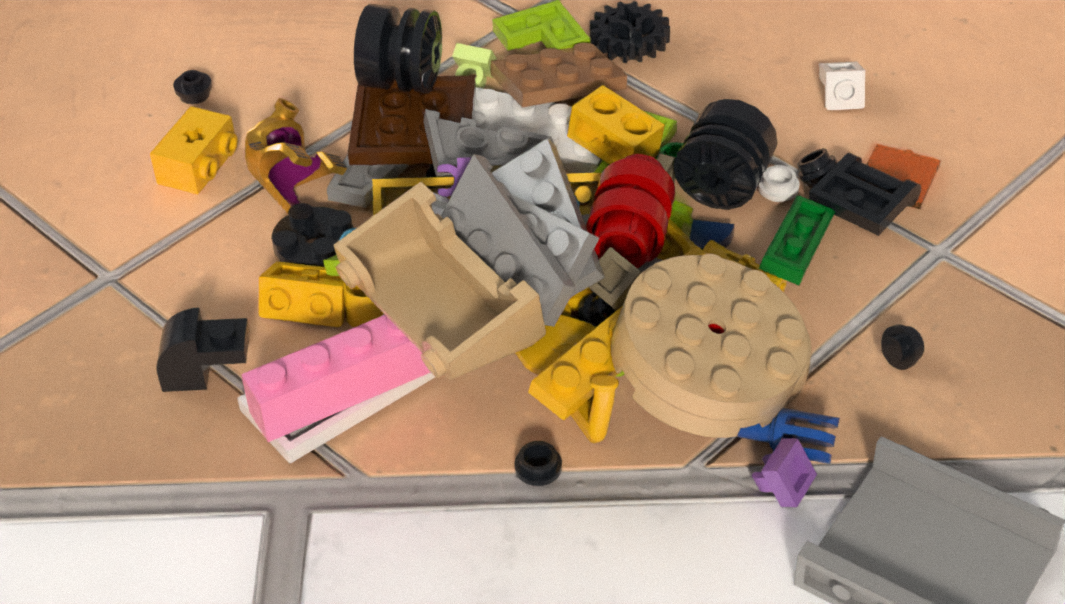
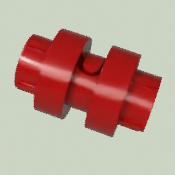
[586,154,676,269]

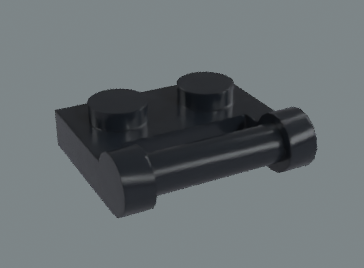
[809,153,921,236]

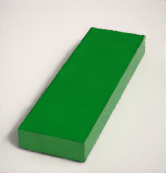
[759,195,835,286]

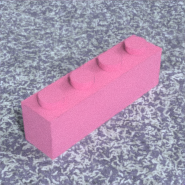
[241,315,431,442]

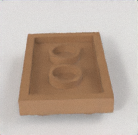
[491,43,627,107]

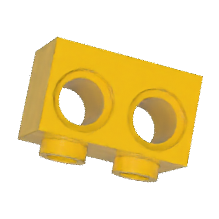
[567,85,665,164]

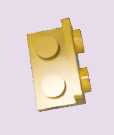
[259,261,345,327]

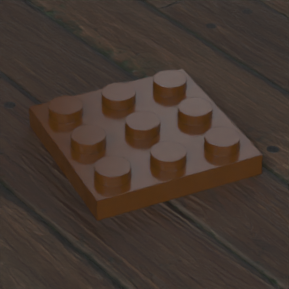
[348,75,476,166]

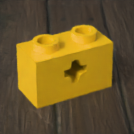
[150,106,238,195]

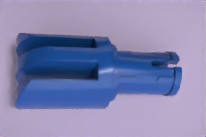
[734,408,840,464]

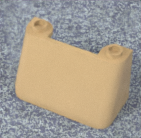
[333,182,546,380]

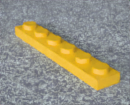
[528,245,708,421]

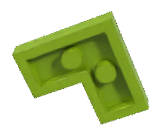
[492,0,590,51]

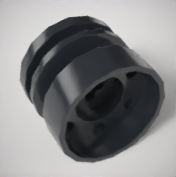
[354,4,442,94]
[673,99,778,210]

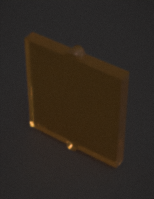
[866,144,941,209]

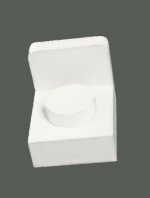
[819,61,865,110]

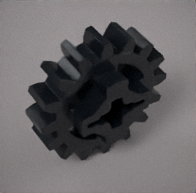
[590,1,670,63]

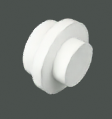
[758,165,800,202]

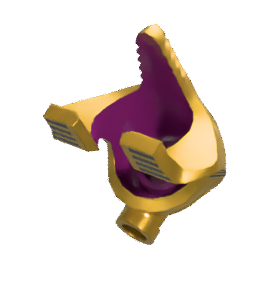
[245,98,347,215]

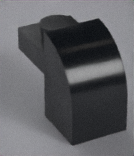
[156,308,250,392]

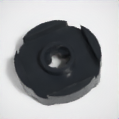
[271,203,353,267]

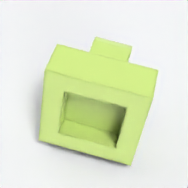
[452,43,497,88]

